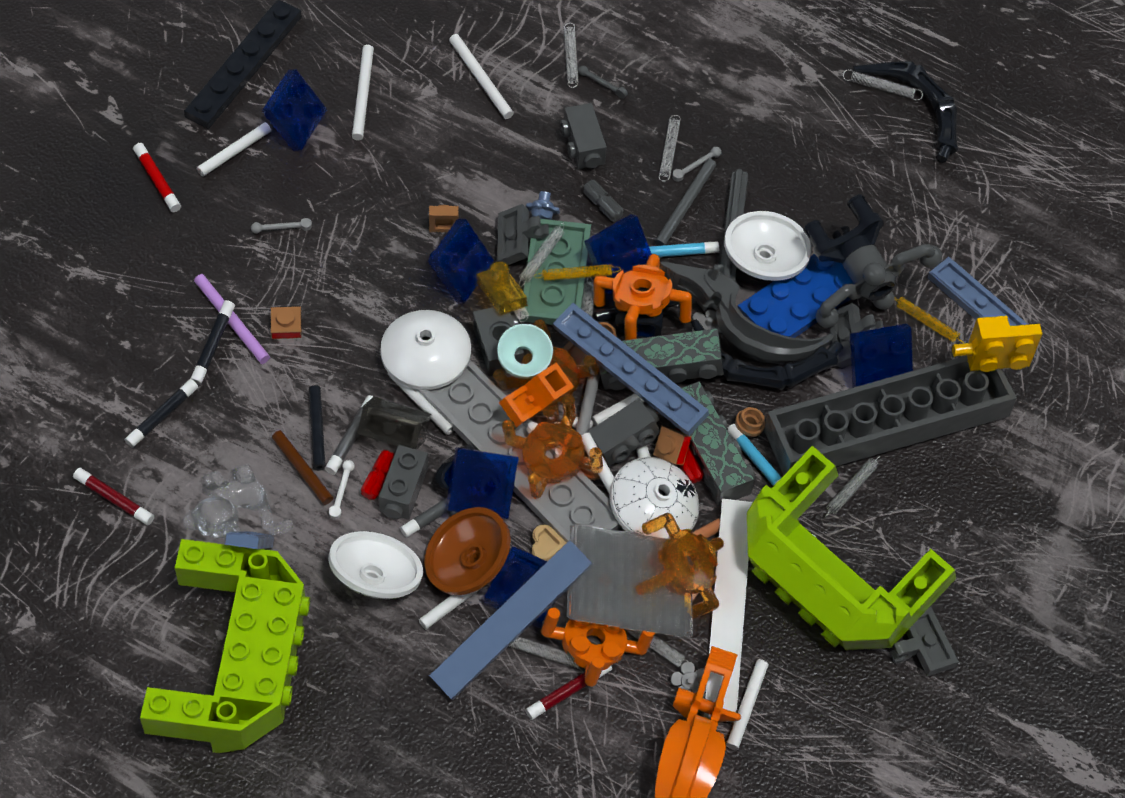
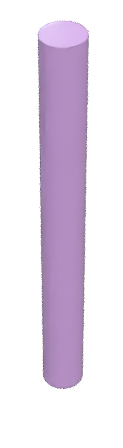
[194,274,270,364]

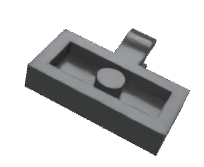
[497,204,549,266]
[830,303,884,369]
[890,607,959,677]

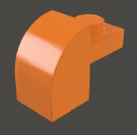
[498,362,574,428]

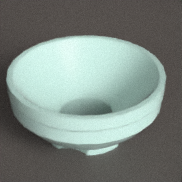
[497,324,553,379]

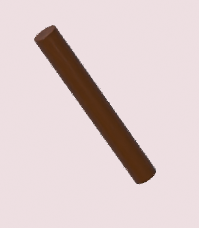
[272,430,333,505]

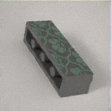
[600,328,724,390]
[673,381,755,507]

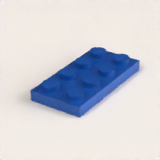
[737,253,854,338]

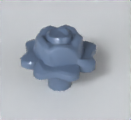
[526,191,560,220]

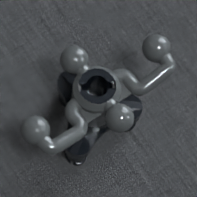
[803,194,942,328]

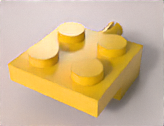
[952,316,1042,372]

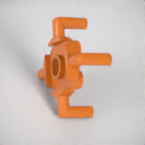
[593,254,692,340]
[541,578,655,687]

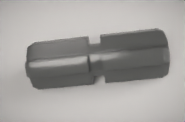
[583,180,624,222]

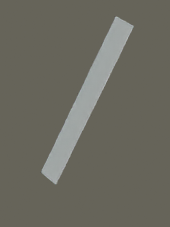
[704,499,753,723]

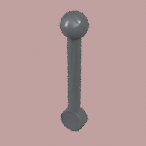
[578,66,628,99]

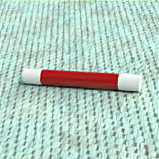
[133,143,181,212]

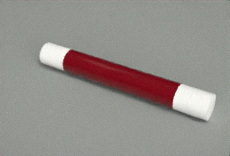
[73,468,154,526]
[525,665,612,720]

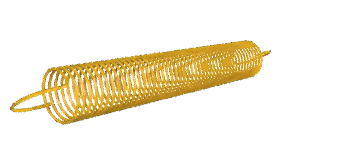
[534,264,621,281]
[895,297,964,343]

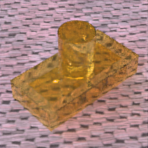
[476,262,528,315]

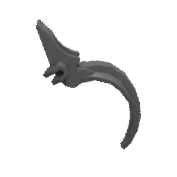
[659,261,834,364]

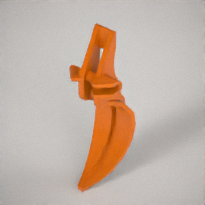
[655,646,741,798]

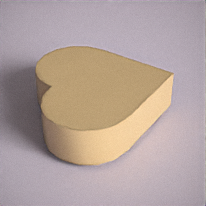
[531,524,567,566]

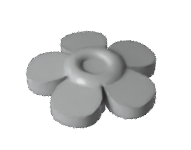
[692,310,722,333]
[671,662,706,693]

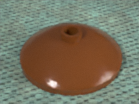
[425,507,511,595]

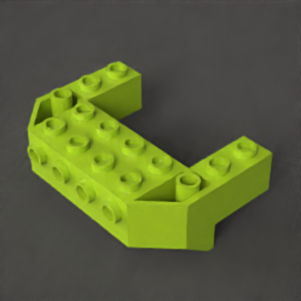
[747,446,956,650]
[140,539,310,753]

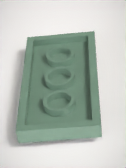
[520,219,591,325]

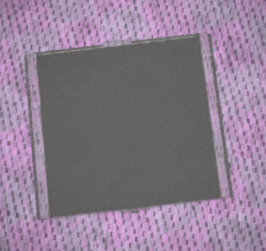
[567,524,693,638]

